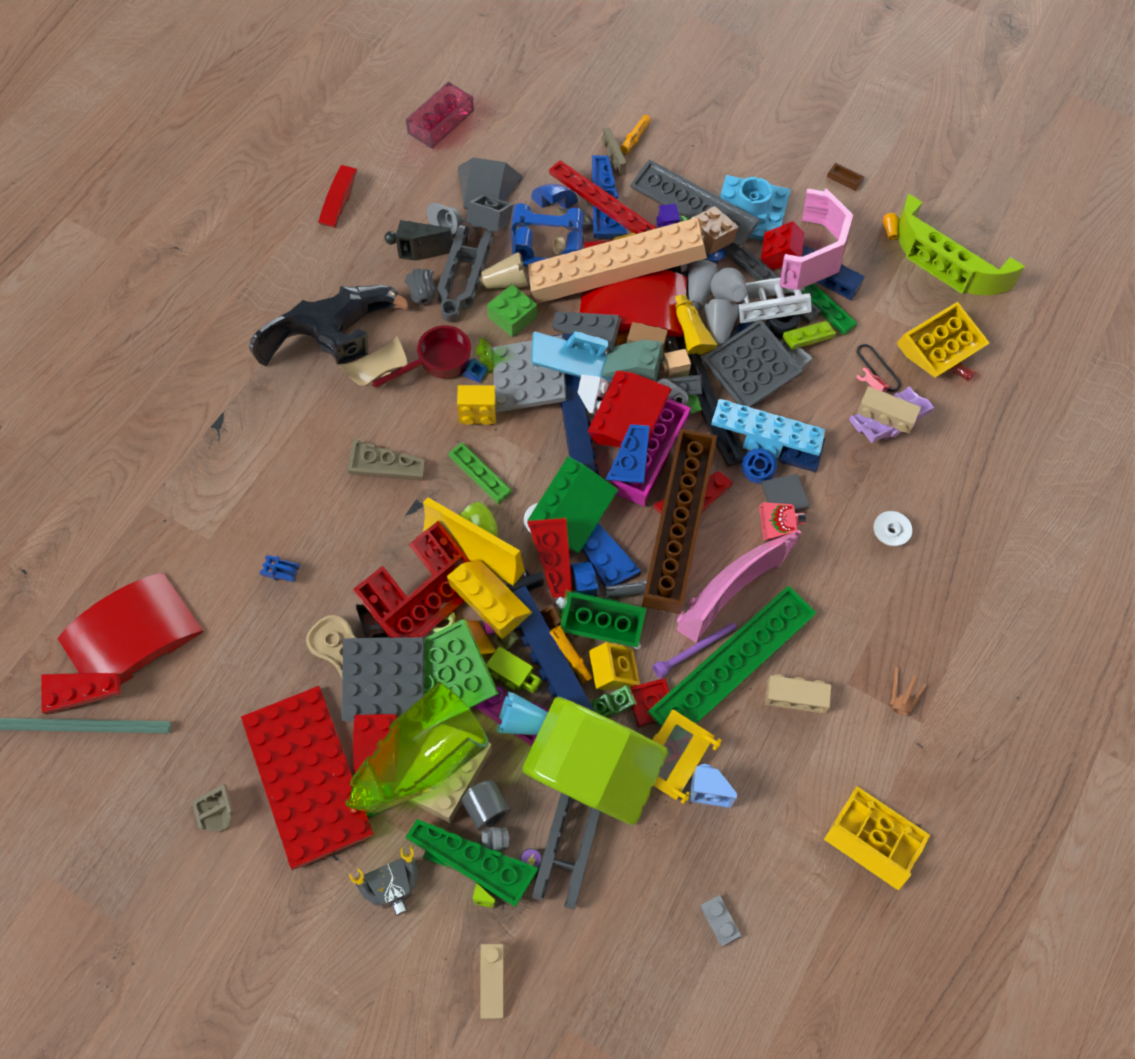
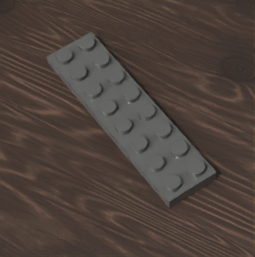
[630,159,760,249]

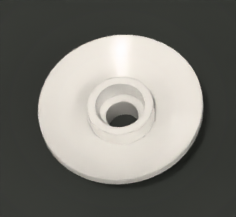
[874,511,912,546]

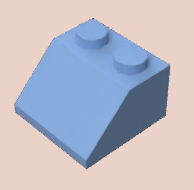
[689,764,737,808]

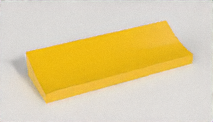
[423,497,525,585]

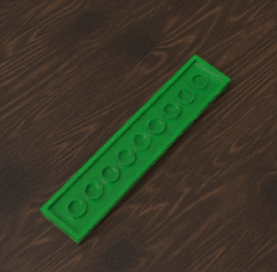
[648,585,817,742]

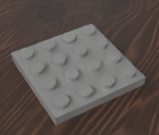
[493,335,567,413]

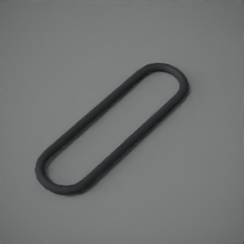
[857,344,901,392]

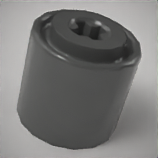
[461,780,511,831]

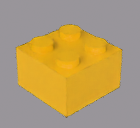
[457,385,496,425]

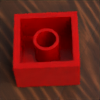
[761,221,805,271]

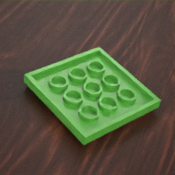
[421,619,499,729]

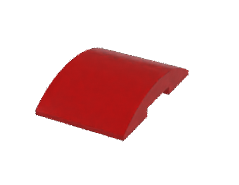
[580,270,687,336]
[57,572,204,686]

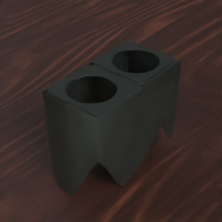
[356,604,388,638]

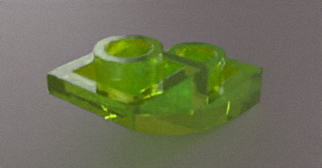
[476,338,495,373]

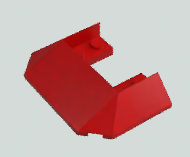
[352,520,470,638]

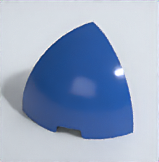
[531,184,578,209]

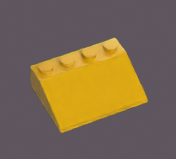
[896,302,990,378]

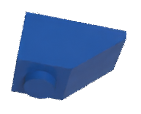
[571,561,598,596]

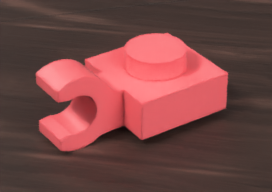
[856,367,890,392]

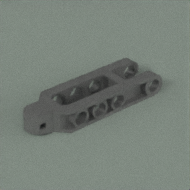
[437,225,494,322]
[532,793,600,910]

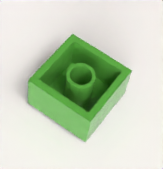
[487,285,537,338]

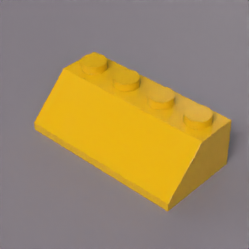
[447,559,532,639]

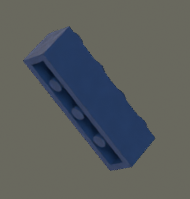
[802,245,865,301]

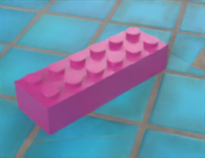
[611,399,691,507]

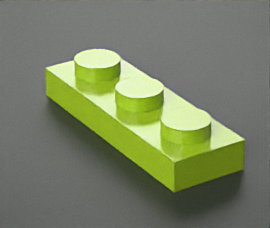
[782,321,836,350]

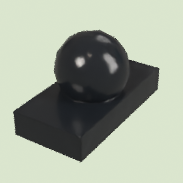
[506,569,544,592]

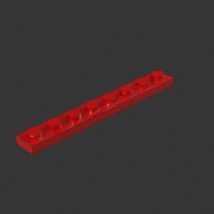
[549,160,657,234]

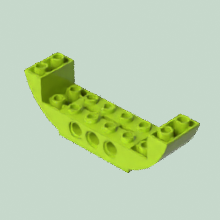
[898,194,1025,296]

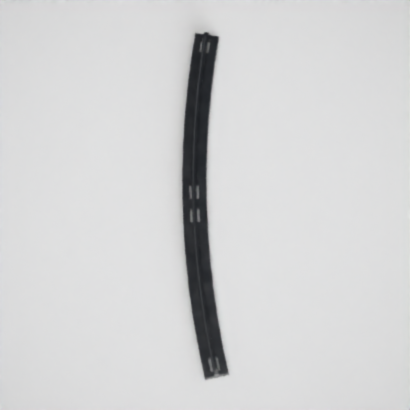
[665,265,744,468]

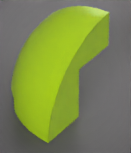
[459,501,498,538]

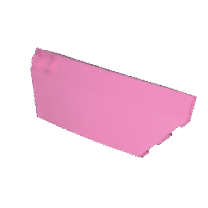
[676,530,802,643]

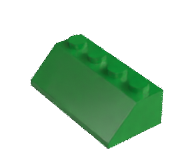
[560,590,646,648]

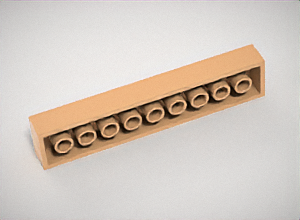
[528,218,707,304]

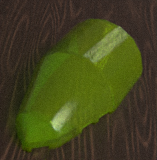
[345,681,488,814]

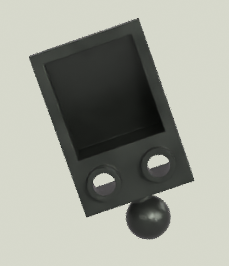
[384,220,453,261]

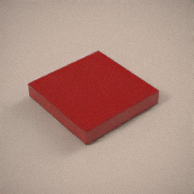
[630,678,670,727]

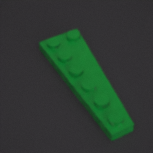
[405,819,538,908]

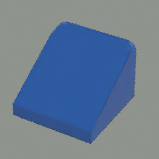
[461,358,488,383]

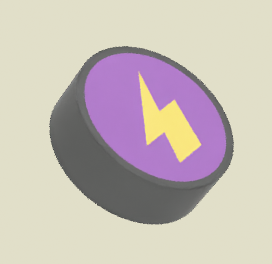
[520,848,542,869]

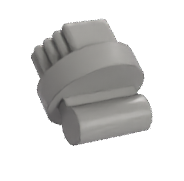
[482,826,509,851]

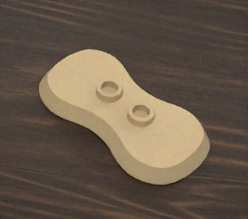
[306,615,357,678]

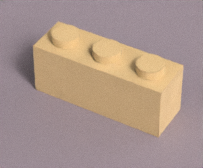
[857,386,921,434]
[765,674,831,714]

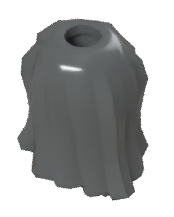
[404,269,435,305]

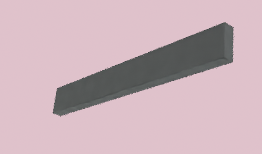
[723,244,821,324]

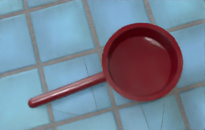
[372,325,471,388]

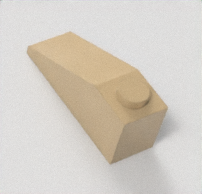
[480,944,504,1019]

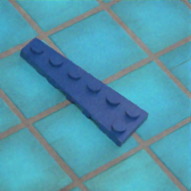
[592,155,627,238]

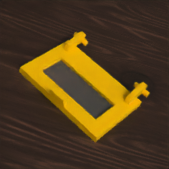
[652,709,722,804]

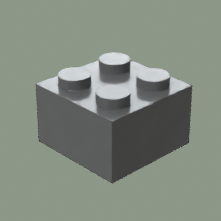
[466,194,514,232]

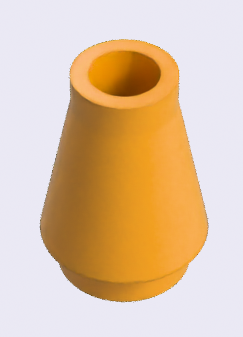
[882,213,899,240]

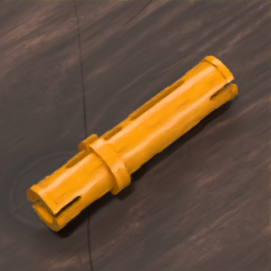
[620,114,651,154]
[549,626,592,684]

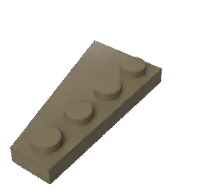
[348,438,426,480]

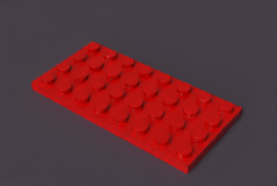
[241,686,374,871]

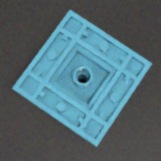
[720,175,791,241]

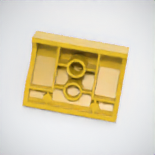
[824,786,930,891]

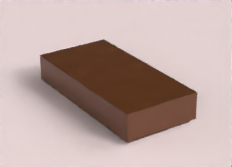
[827,162,864,191]

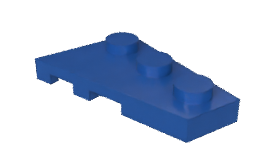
[606,424,650,484]

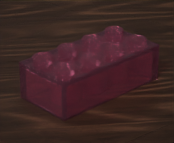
[406,82,474,149]

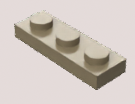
[601,127,627,176]

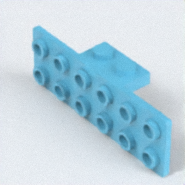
[531,331,613,382]
[711,399,825,458]

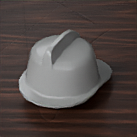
[427,203,464,235]

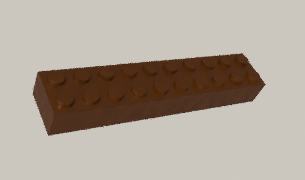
[642,428,717,615]

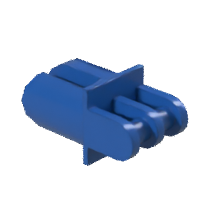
[259,555,300,582]

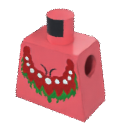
[759,502,806,541]

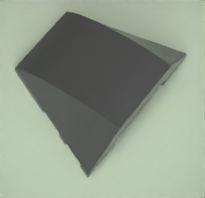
[458,157,523,210]

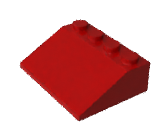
[587,370,672,448]

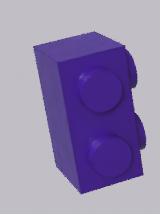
[656,203,680,228]

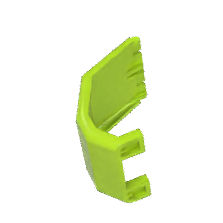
[522,697,668,825]

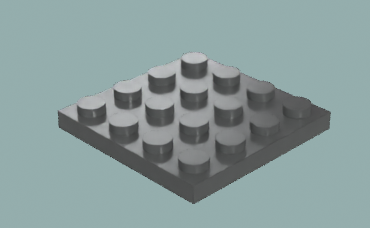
[702,319,803,408]
[342,637,425,721]

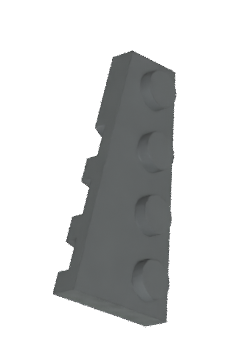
[552,311,622,351]

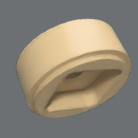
[553,237,566,254]

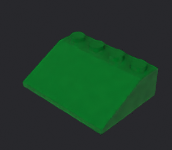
[528,456,618,554]

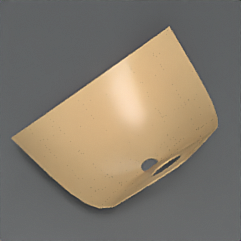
[338,336,407,386]

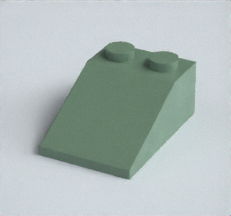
[602,339,663,382]

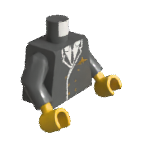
[349,845,418,916]

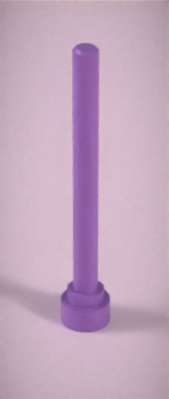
[652,622,736,679]

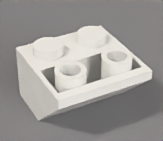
[578,375,611,415]

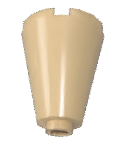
[479,253,529,289]

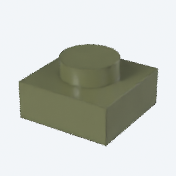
[492,630,520,652]

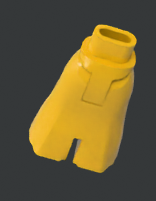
[675,295,717,355]

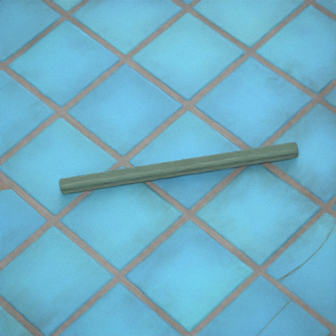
[0,718,171,733]

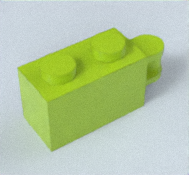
[486,646,542,694]

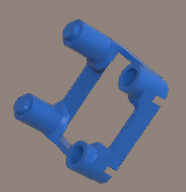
[511,203,584,267]

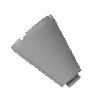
[687,259,722,311]
[711,267,747,303]
[704,299,739,348]

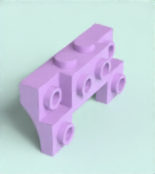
[849,386,934,443]

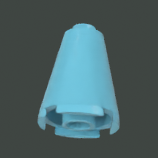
[497,692,548,735]

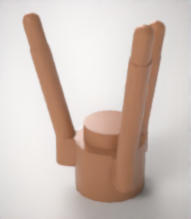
[890,667,927,716]

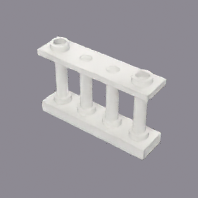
[738,278,811,323]

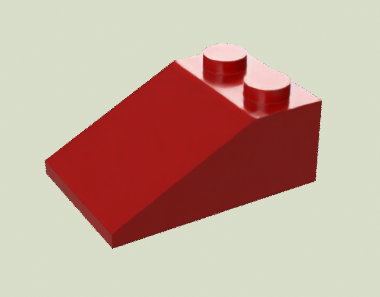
[353,714,401,783]

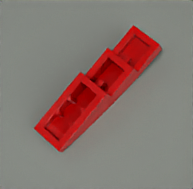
[318,165,357,228]

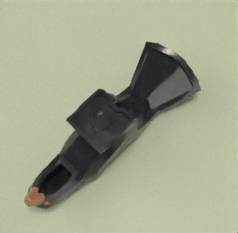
[249,285,408,366]

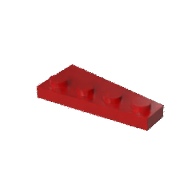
[653,471,733,514]
[527,518,572,598]
[41,673,121,715]

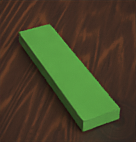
[448,443,512,504]

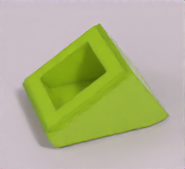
[473,883,496,908]

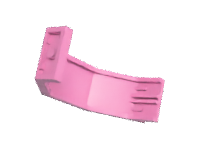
[780,188,853,290]

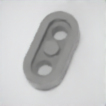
[657,378,688,406]

